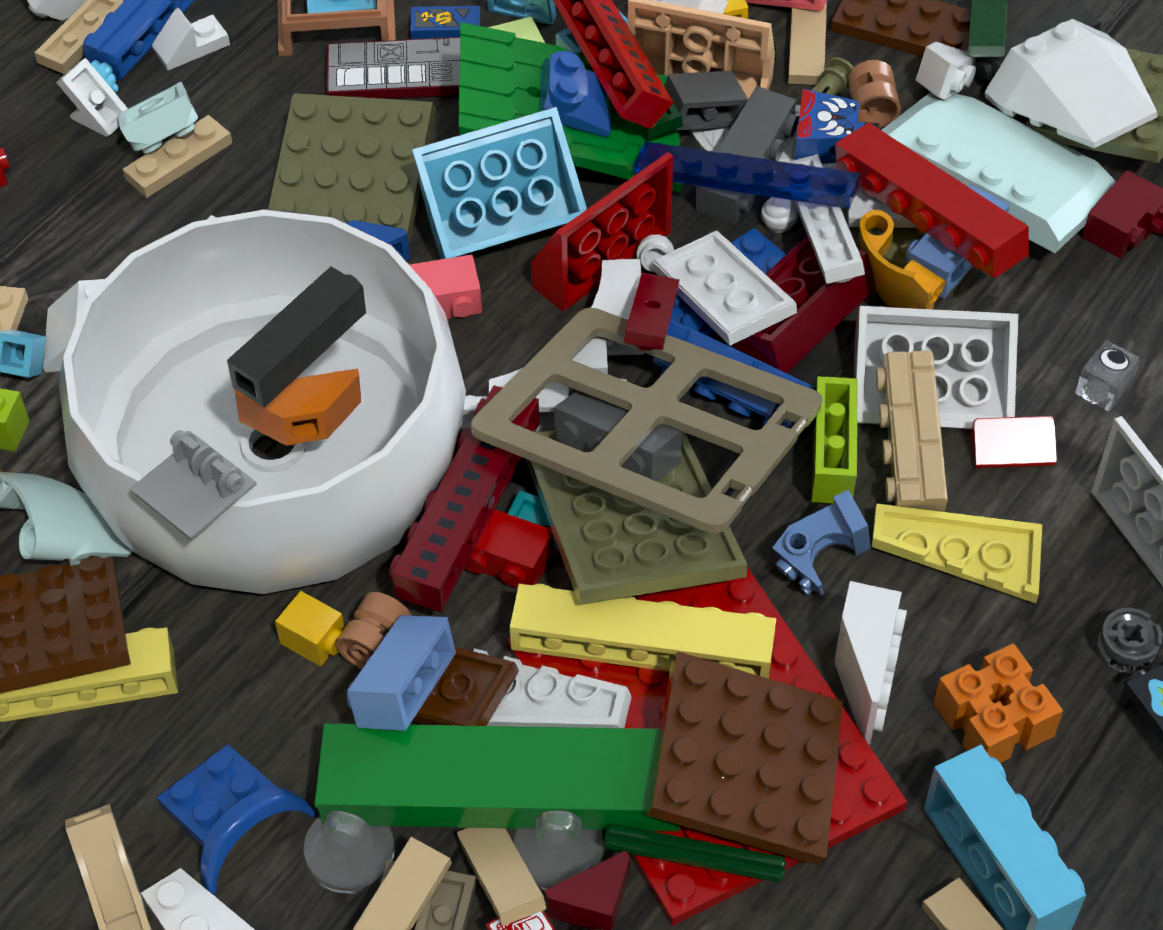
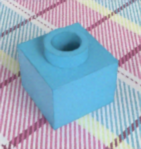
[0,329,46,377]

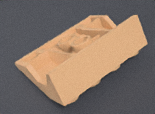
[628,0,775,99]

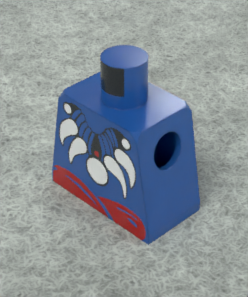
[795,89,879,164]

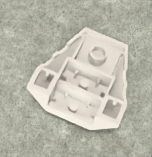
[985,19,1157,148]

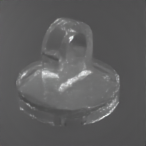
[303,811,395,894]
[514,811,604,890]

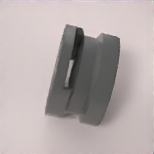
[1096,607,1163,675]

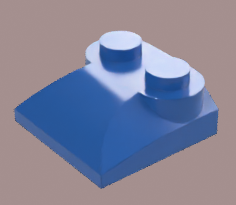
[539,51,611,137]

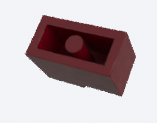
[1082,170,1163,259]

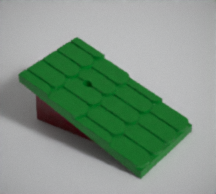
[459,22,683,193]

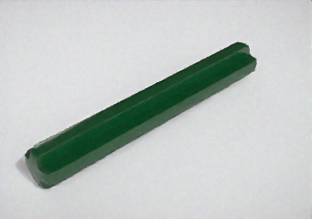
[604,824,786,883]

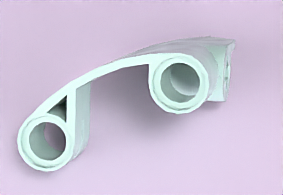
[0,472,132,566]

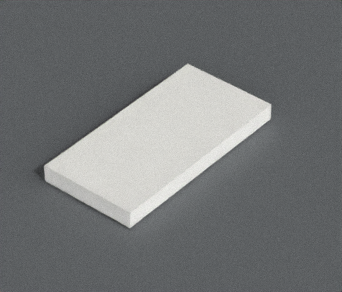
[652,231,797,345]

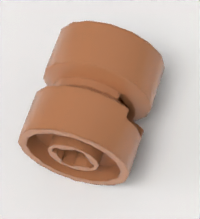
[847,60,901,128]
[336,592,412,670]

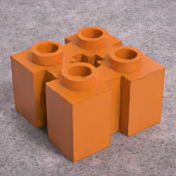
[934,643,1063,763]

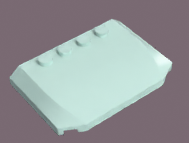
[882,92,1116,253]

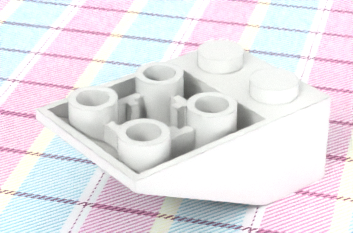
[835,581,907,746]

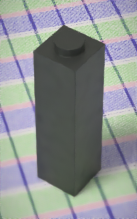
[974,2,1101,86]
[227,266,366,408]

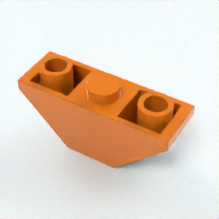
[234,368,361,446]

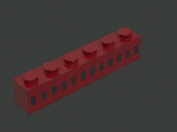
[389,385,540,613]

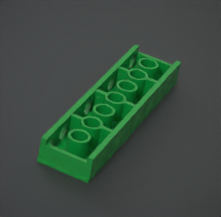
[315,723,680,831]

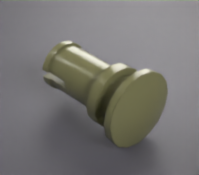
[811,57,854,96]

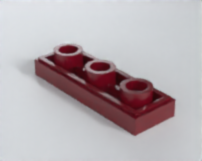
[624,273,680,351]

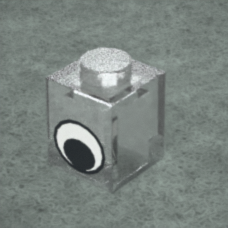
[1075,340,1141,412]

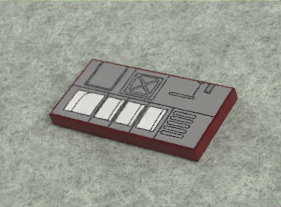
[327,37,460,99]

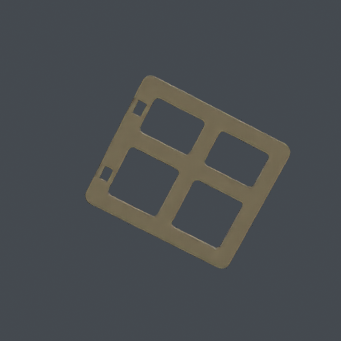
[471,308,822,533]

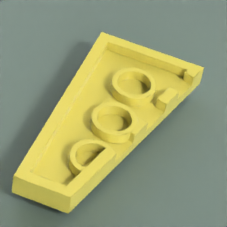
[872,504,1042,603]

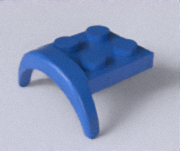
[156,744,317,895]

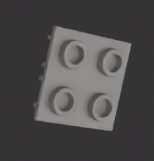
[130,430,257,540]

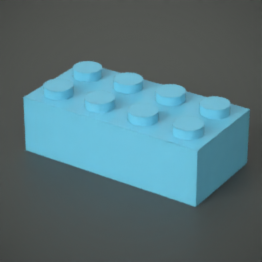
[924,745,1086,930]

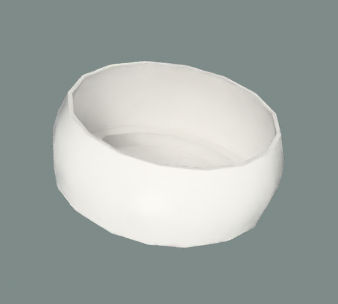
[59,210,466,594]

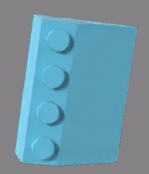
[412,107,587,259]

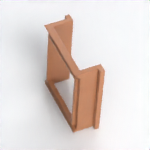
[278,0,396,56]

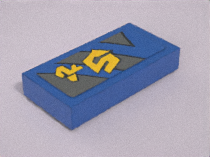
[411,6,480,39]

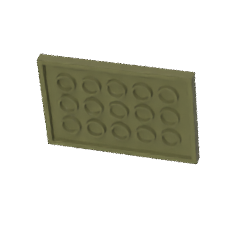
[525,430,747,605]

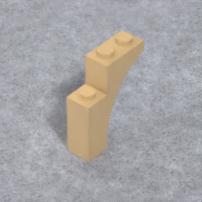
[65,804,152,930]

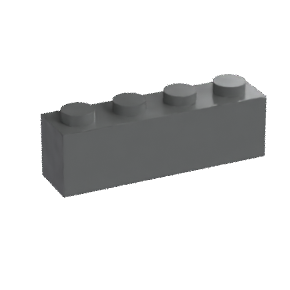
[696,86,799,224]

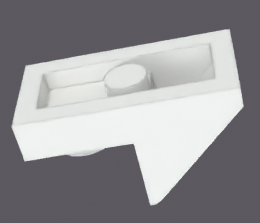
[152,8,230,70]
[56,58,128,137]

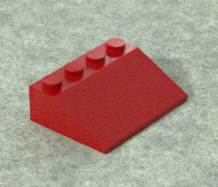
[531,152,673,312]

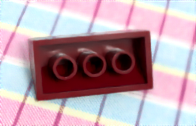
[731,236,876,373]

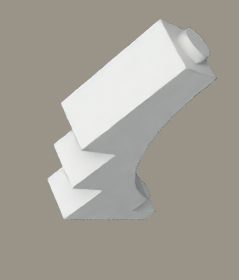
[458,259,644,434]

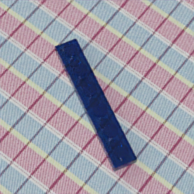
[633,141,860,209]

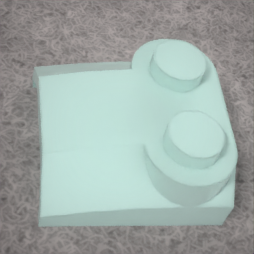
[118,82,198,153]

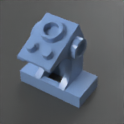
[772,490,871,597]

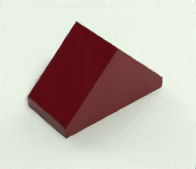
[544,850,630,930]

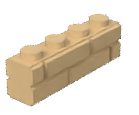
[876,350,948,512]

